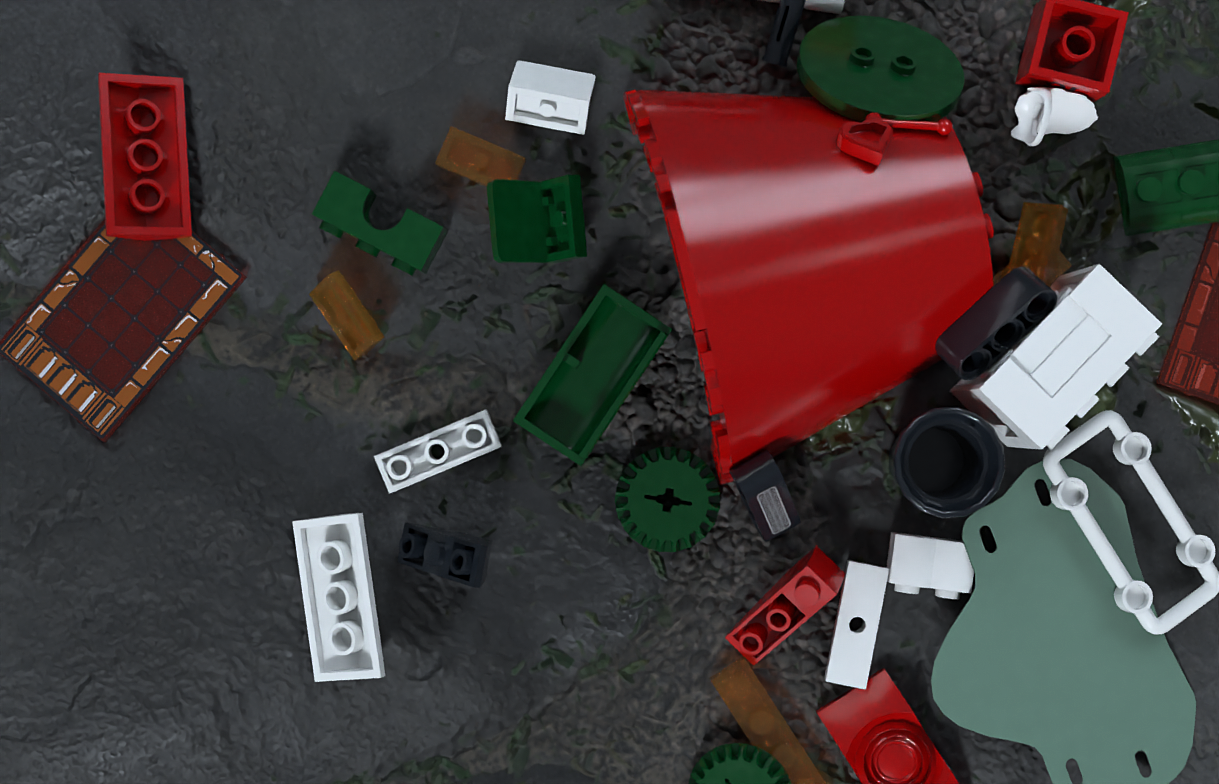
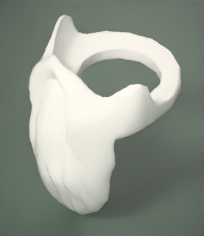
[1011,87,1098,146]

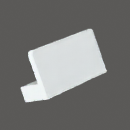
[505,60,596,135]

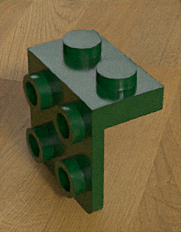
[487,174,588,263]

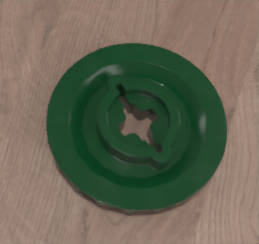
[615,447,720,552]
[688,743,791,784]

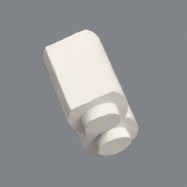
[886,532,974,599]

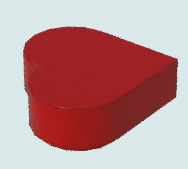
[836,118,893,166]

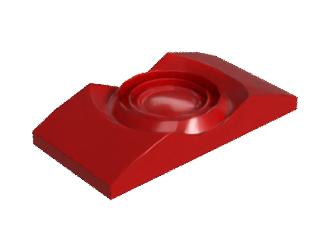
[816,668,959,784]

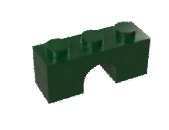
[312,171,448,276]

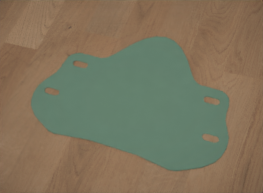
[931,458,1196,784]

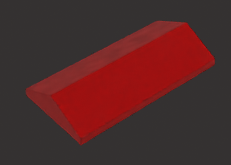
[98,73,192,241]

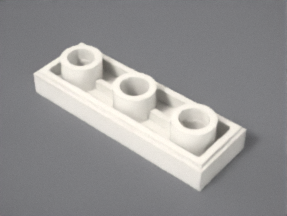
[374,409,502,494]
[824,560,889,690]

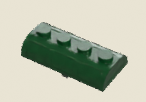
[1113,139,1219,236]
[513,284,672,466]

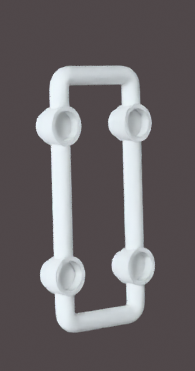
[1043,410,1219,634]

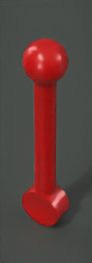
[865,112,953,136]

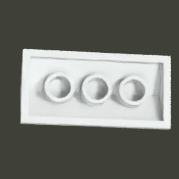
[292,513,386,682]

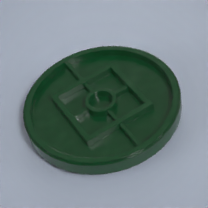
[797,16,965,128]

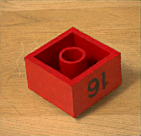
[1015,0,1129,103]

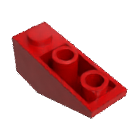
[725,545,846,666]

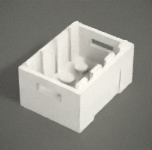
[949,264,1162,450]

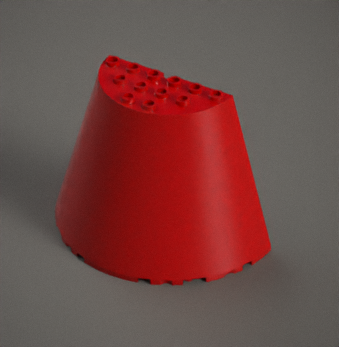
[623,90,994,485]

